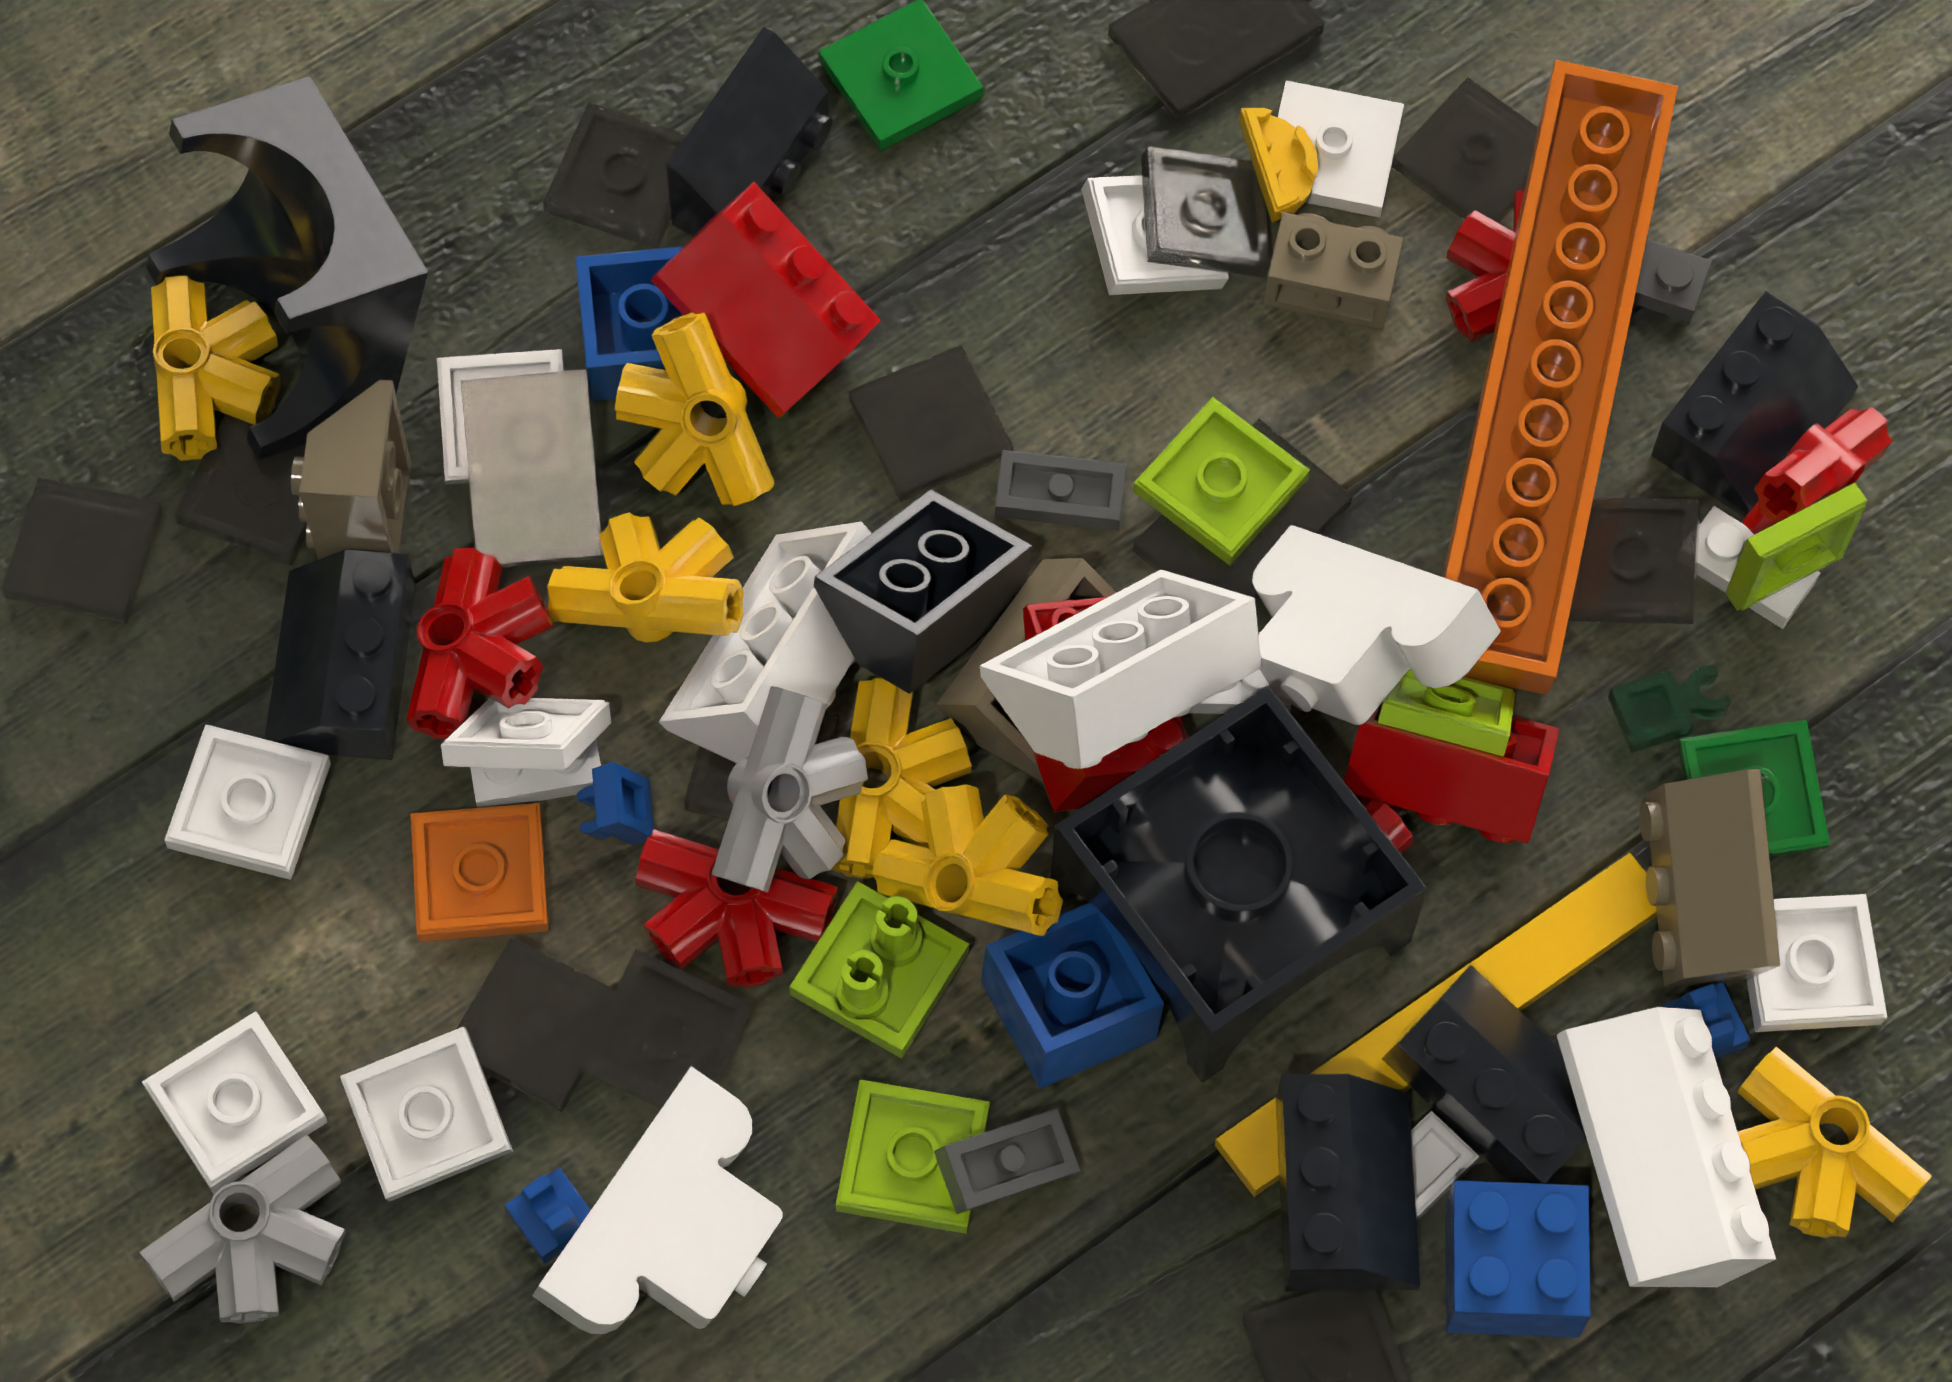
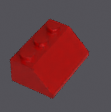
[650,182,881,418]
[1344,703,1560,844]

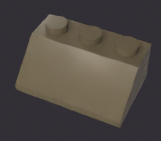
[291,380,411,560]
[936,558,1117,783]
[1639,769,1780,987]

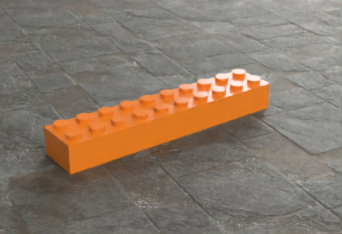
[1442,60,1678,695]

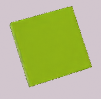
[1133,397,1310,566]
[1725,483,1867,611]
[1378,669,1515,757]
[836,1080,990,1234]

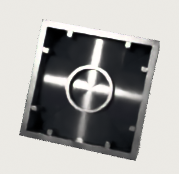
[146,76,428,460]
[1050,686,1427,1083]

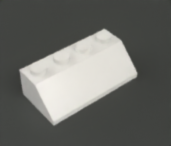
[659,521,872,763]
[980,570,1262,769]
[1557,1007,1776,1287]

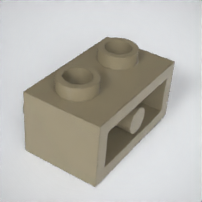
[1263,212,1403,330]

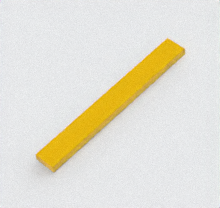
[1215,853,1657,1197]

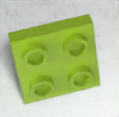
[789,881,969,1059]

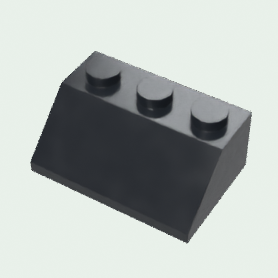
[666,27,833,237]
[1651,291,1858,518]
[814,490,1032,694]
[265,550,416,760]
[1382,965,1586,1184]
[1276,1074,1420,1292]

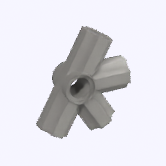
[711,686,868,892]
[139,1135,346,1324]

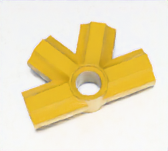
[151,275,281,461]
[615,312,775,506]
[547,512,744,643]
[831,678,972,879]
[872,784,1063,936]
[1737,1047,1932,1238]

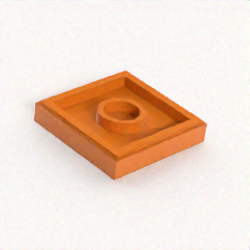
[411,803,549,942]

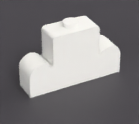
[1252,525,1501,725]
[532,1067,782,1334]

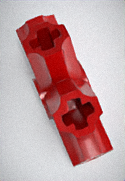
[1446,189,1525,343]
[1742,407,1893,535]
[406,548,553,739]
[635,829,839,988]

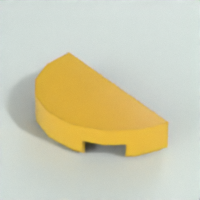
[1238,108,1318,223]

